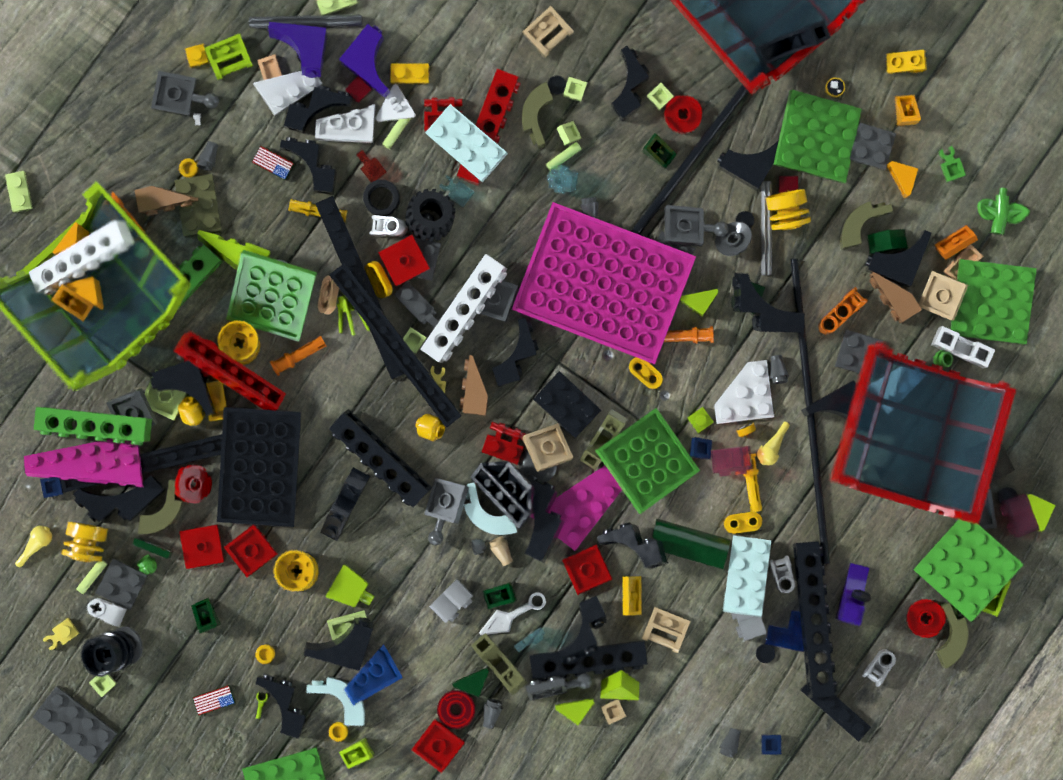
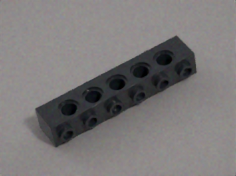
[329,409,432,507]
[529,640,648,681]

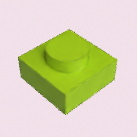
[687,407,714,433]

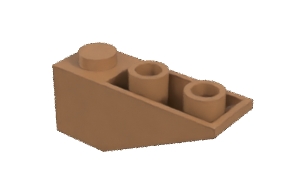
[135,186,199,216]
[869,272,922,323]
[459,355,488,416]

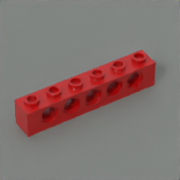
[456,69,521,186]
[174,331,286,410]

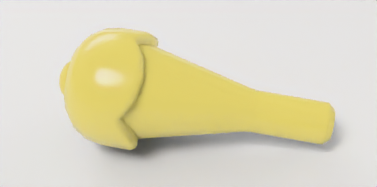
[757,422,790,466]
[15,525,53,568]

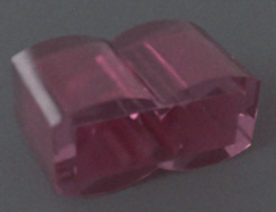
[711,446,752,477]
[1000,493,1039,538]

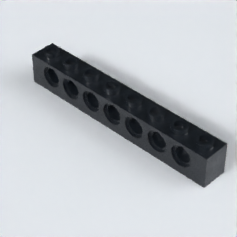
[793,541,837,698]

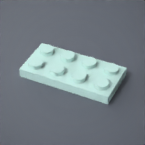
[425,104,508,183]
[723,535,771,617]

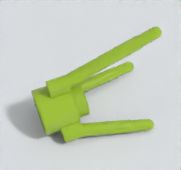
[337,295,370,336]

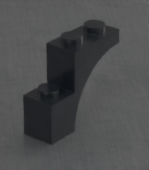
[755,20,831,65]
[611,46,650,121]
[284,86,353,134]
[280,137,337,195]
[493,318,539,387]
[320,467,370,541]
[597,522,668,569]
[559,596,606,665]
[255,673,307,739]

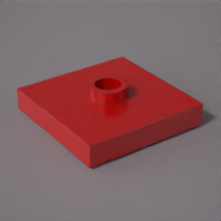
[378,235,430,287]
[179,524,224,569]
[224,525,278,578]
[562,544,613,595]
[411,719,465,773]

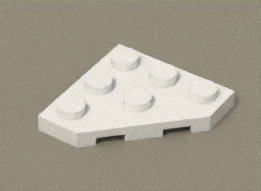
[714,360,774,424]

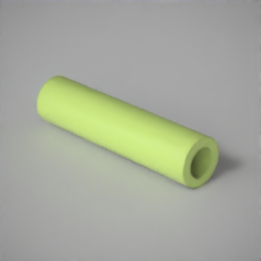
[382,118,411,149]
[546,142,582,171]
[76,559,108,594]

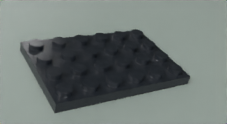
[217,407,302,527]

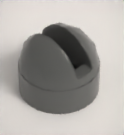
[472,539,486,555]

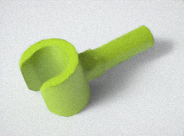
[256,692,268,719]

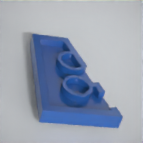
[344,644,403,706]

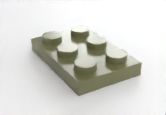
[174,174,222,237]

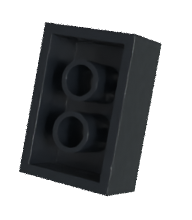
[533,371,601,439]

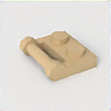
[523,6,574,58]
[642,607,691,653]

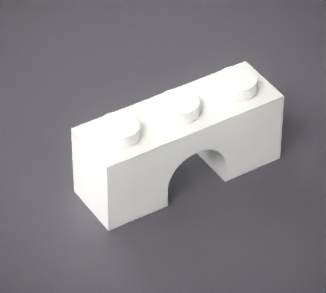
[931,326,995,369]

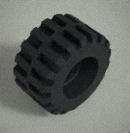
[405,189,456,242]

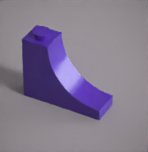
[268,22,327,78]
[339,24,390,98]
[835,563,869,626]

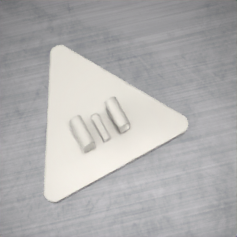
[375,84,416,122]

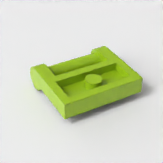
[205,34,253,80]

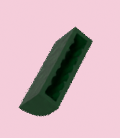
[651,518,730,569]

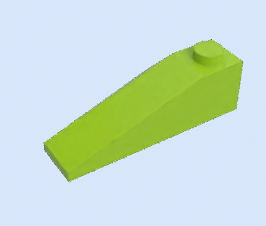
[197,230,270,270]

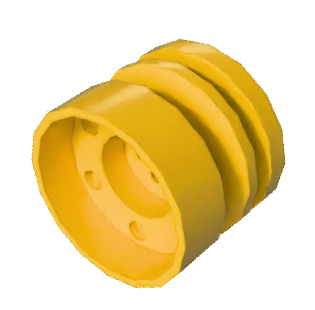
[765,189,811,230]
[218,320,261,365]
[61,522,108,562]
[274,550,319,592]

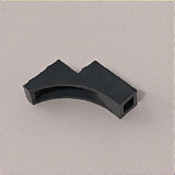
[731,272,805,332]
[523,474,565,563]
[73,475,166,523]

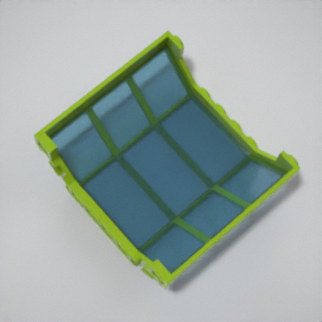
[0,182,191,391]

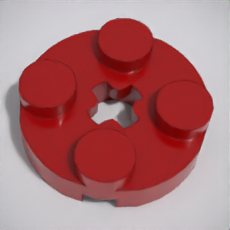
[664,95,702,134]
[175,465,212,504]
[906,599,946,638]

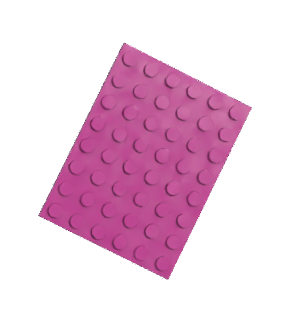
[512,202,696,364]

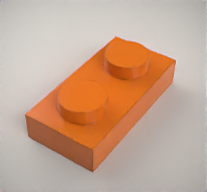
[934,225,978,260]

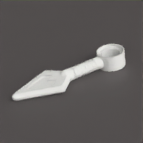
[480,592,546,635]

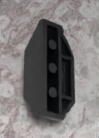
[470,461,534,529]

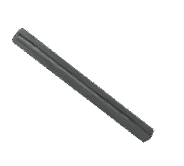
[249,14,362,28]

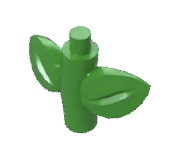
[977,188,1030,235]

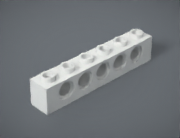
[29,221,134,295]
[421,254,507,363]

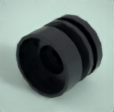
[81,630,134,677]

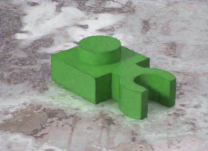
[939,146,966,182]

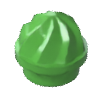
[933,350,953,369]
[137,554,157,574]

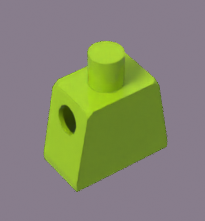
[325,564,375,607]

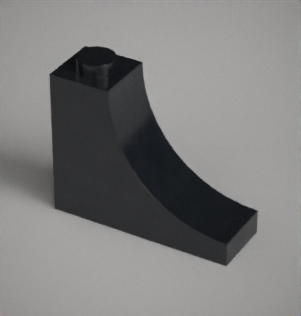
[717,139,779,191]
[865,230,932,288]
[150,361,216,416]
[801,380,877,432]
[304,617,373,671]

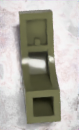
[522,82,553,149]
[840,201,893,250]
[579,409,628,470]
[138,480,184,534]
[935,602,968,669]
[471,633,527,695]

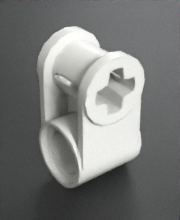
[370,215,408,237]
[87,598,127,627]

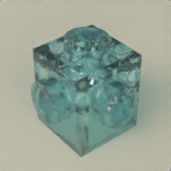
[547,165,579,194]

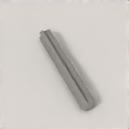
[761,181,772,276]

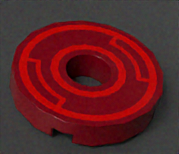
[437,690,475,729]

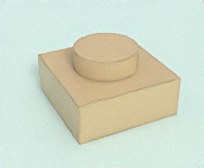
[600,699,626,724]

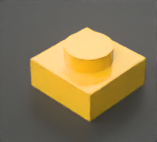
[185,44,209,68]

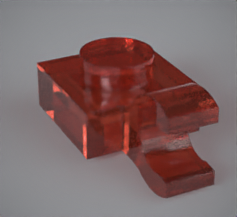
[356,150,387,182]

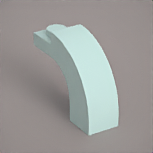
[464,482,517,535]
[307,677,365,726]

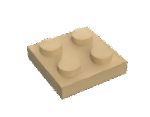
[919,271,968,321]
[522,424,573,472]

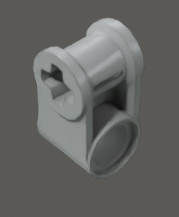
[769,555,795,593]
[862,649,896,687]

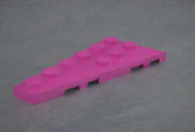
[24,438,143,487]
[530,465,622,551]

